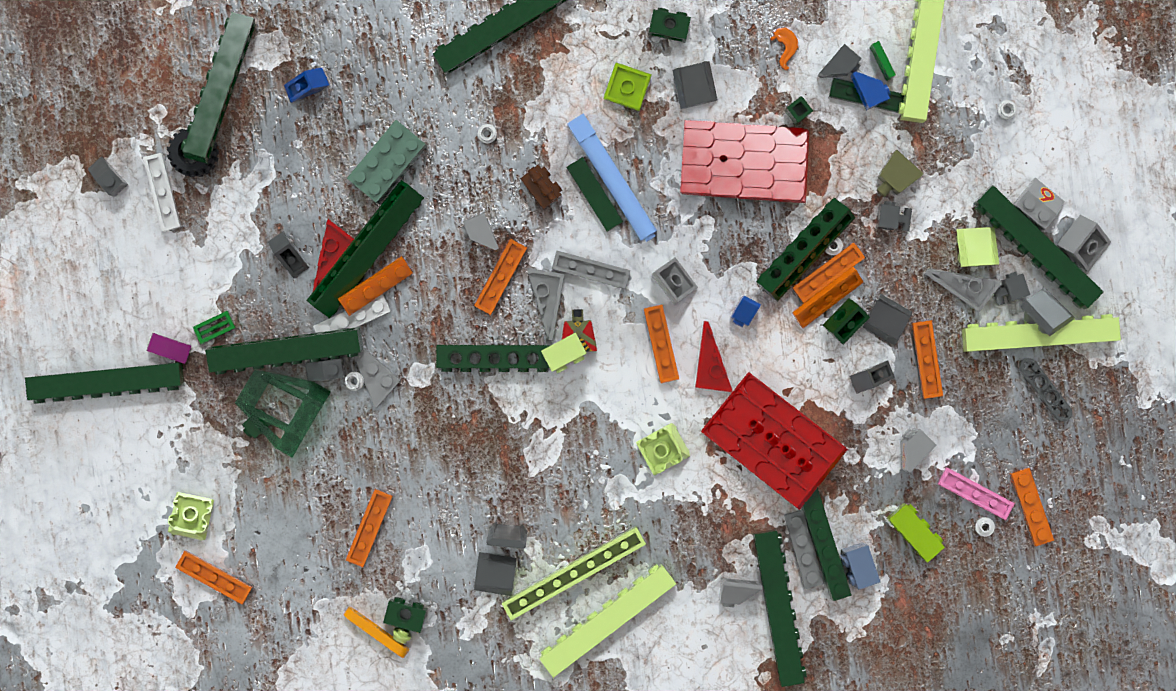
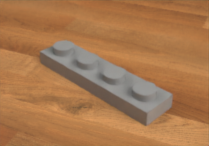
[552,251,631,289]
[784,510,824,589]

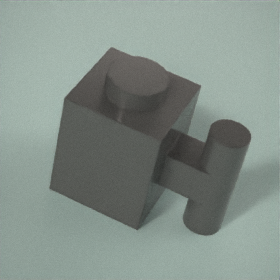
[876,201,912,232]
[994,272,1030,306]

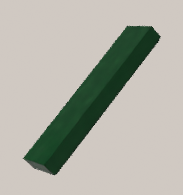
[829,78,904,113]
[566,157,623,232]

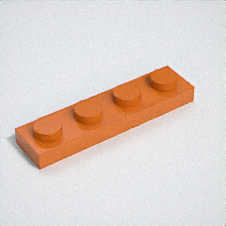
[474,238,527,315]
[792,242,865,303]
[338,256,413,316]
[792,266,863,328]
[644,304,679,383]
[912,320,943,399]
[1010,467,1054,546]
[346,488,393,567]
[175,550,253,605]

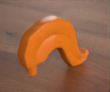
[770,27,798,70]

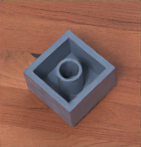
[840,542,880,590]

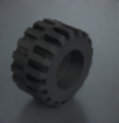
[167,127,219,178]

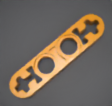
[343,606,410,658]

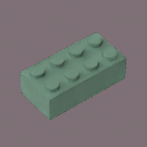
[347,120,427,205]

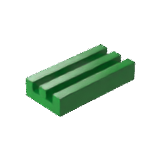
[869,41,896,81]
[193,311,236,344]

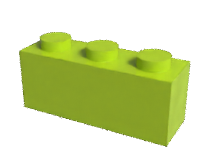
[886,503,945,563]

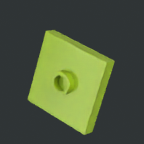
[603,62,652,111]

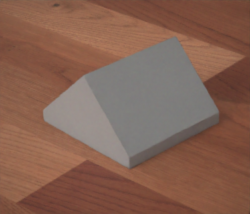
[652,257,698,305]

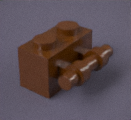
[520,164,563,210]

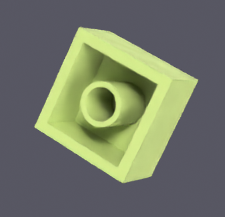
[541,333,587,374]

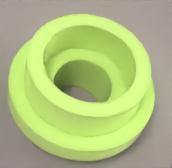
[393,628,412,644]

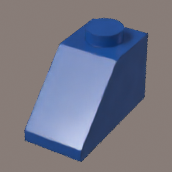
[284,67,329,103]
[850,72,891,111]
[731,296,761,328]

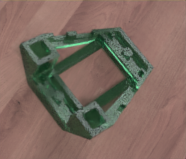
[235,370,331,458]

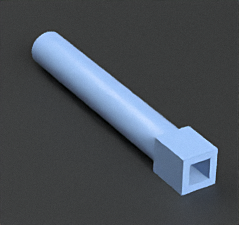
[567,113,657,242]

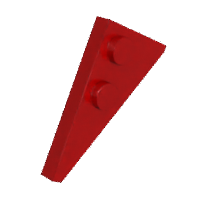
[313,219,354,291]
[695,321,732,392]

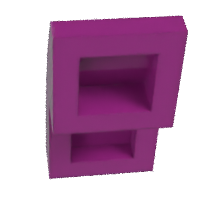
[146,333,191,364]

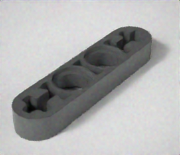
[1018,358,1072,421]

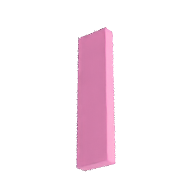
[937,467,1015,520]

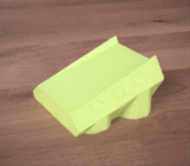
[956,227,999,267]
[636,423,690,476]
[168,492,214,541]

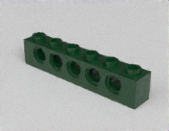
[756,198,855,302]
[436,345,551,372]

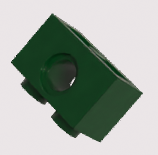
[648,8,691,43]
[822,298,870,345]
[383,597,428,633]

